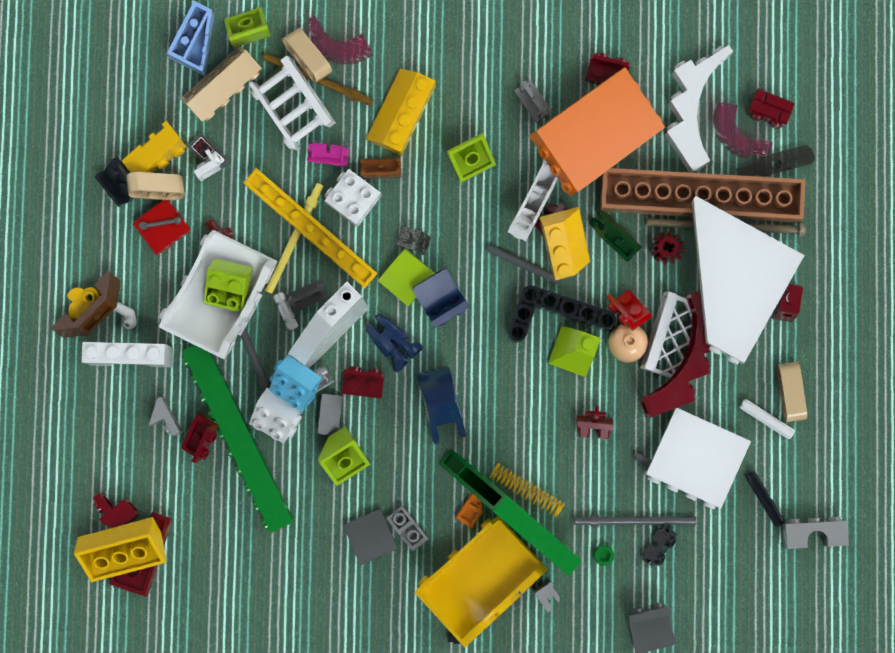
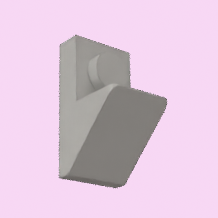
[149,397,183,436]

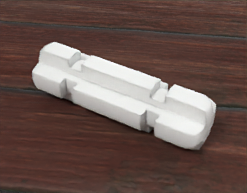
[273,292,298,331]

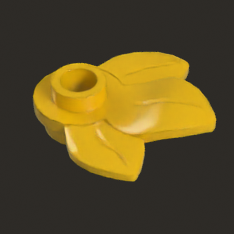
[67,287,101,319]

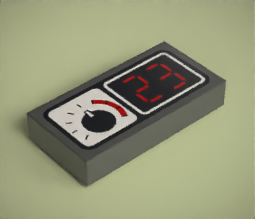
[187,133,230,175]

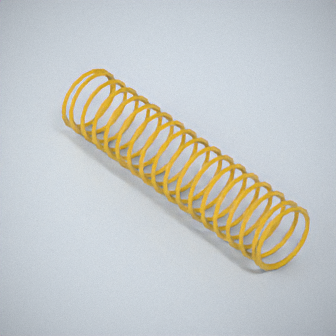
[489,463,564,518]

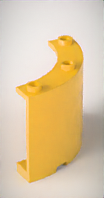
[414,516,548,648]

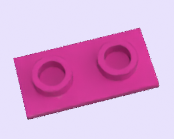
[307,142,349,166]

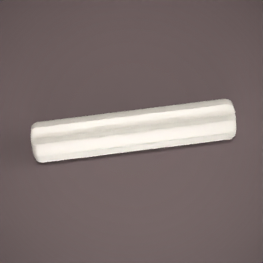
[740,399,795,439]

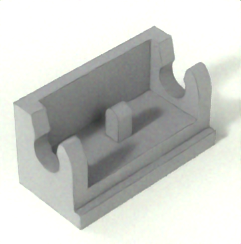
[533,579,560,612]

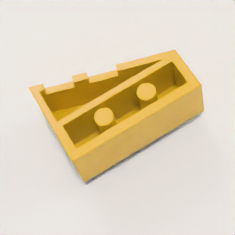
[122,121,187,173]

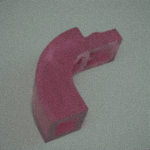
[308,15,373,64]
[713,102,773,159]

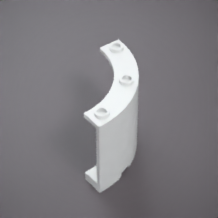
[159,230,277,359]

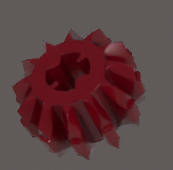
[650,231,685,265]

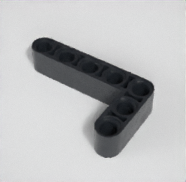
[508,285,617,343]

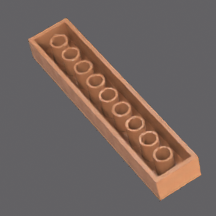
[599,168,805,223]

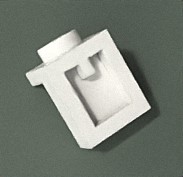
[194,149,221,181]

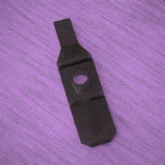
[736,145,815,177]

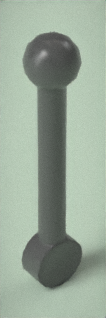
[139,217,181,230]

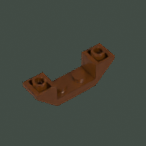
[51,271,121,338]

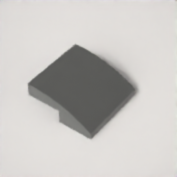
[343,509,398,565]

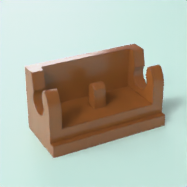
[360,158,402,180]

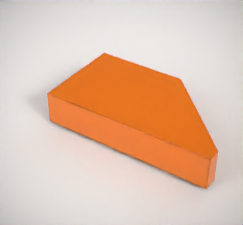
[455,494,483,529]

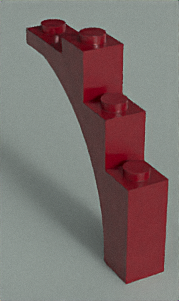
[638,291,711,418]

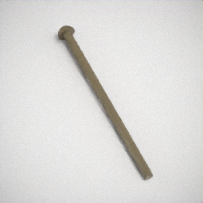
[647,218,806,238]

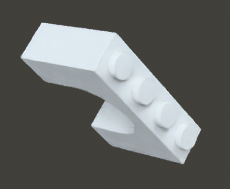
[82,342,173,368]

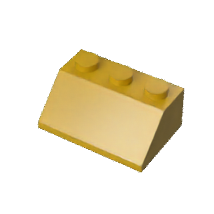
[539,207,590,280]

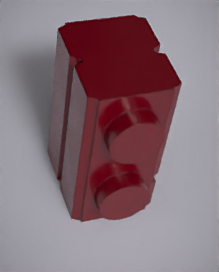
[746,89,795,129]

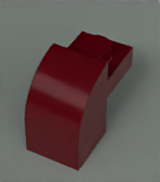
[93,493,140,527]

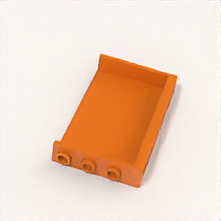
[529,68,665,196]

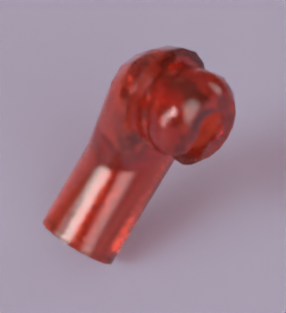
[205,219,234,239]

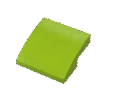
[378,248,434,306]

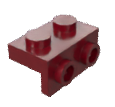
[181,413,219,463]

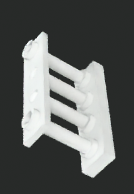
[249,56,336,151]

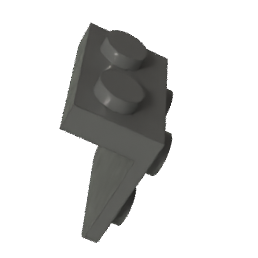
[626,602,675,653]

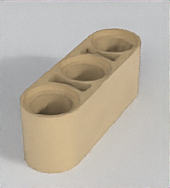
[282,28,332,83]
[126,172,185,200]
[777,362,807,422]

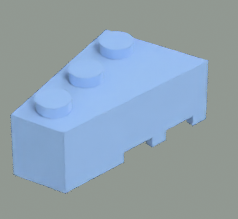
[167,1,214,76]

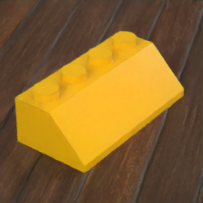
[366,69,436,157]
[74,517,167,582]

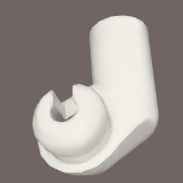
[114,302,137,330]

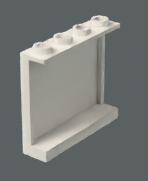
[644,408,751,509]

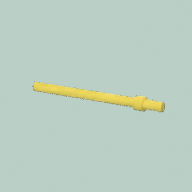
[265,183,324,294]

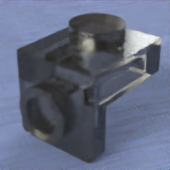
[396,226,431,255]

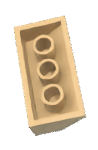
[180,46,262,122]

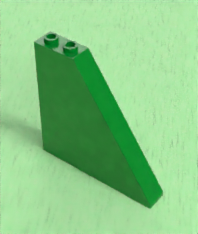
[439,449,582,576]

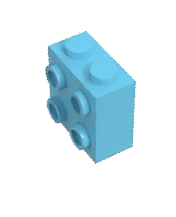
[269,355,322,413]

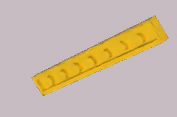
[243,168,378,289]

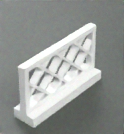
[640,292,692,378]

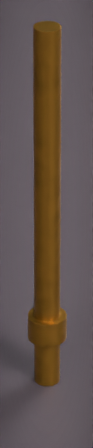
[263,53,374,106]

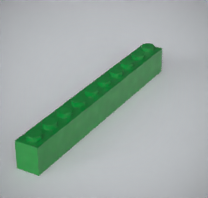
[181,345,295,533]

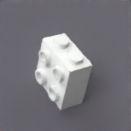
[324,169,382,227]
[249,388,302,444]

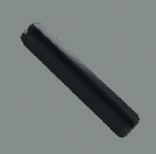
[745,471,785,527]

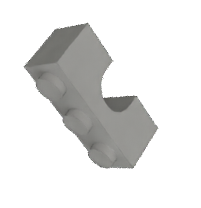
[782,517,849,549]

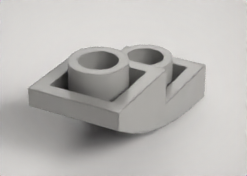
[386,506,429,552]

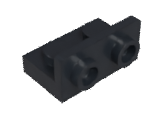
[95,157,134,207]

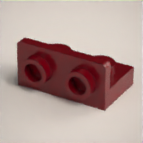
[585,53,631,84]
[342,366,385,399]

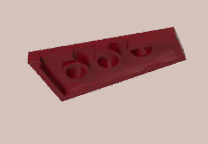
[108,512,173,597]

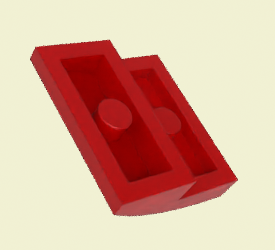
[132,200,190,256]

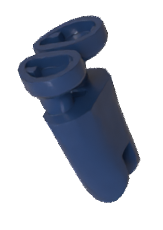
[364,313,423,373]

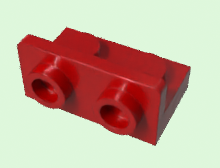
[607,289,652,331]

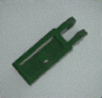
[589,210,642,262]

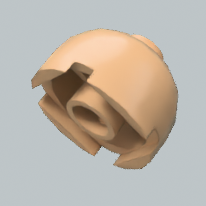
[607,324,648,363]

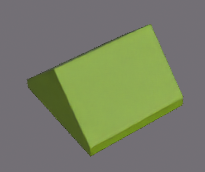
[224,7,271,48]
[447,133,496,183]

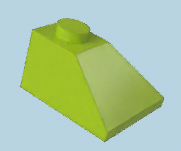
[548,326,601,377]
[318,426,371,486]

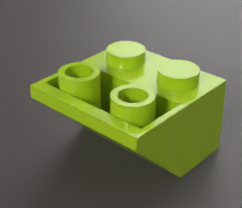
[204,258,253,313]

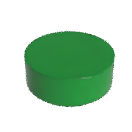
[593,545,614,566]

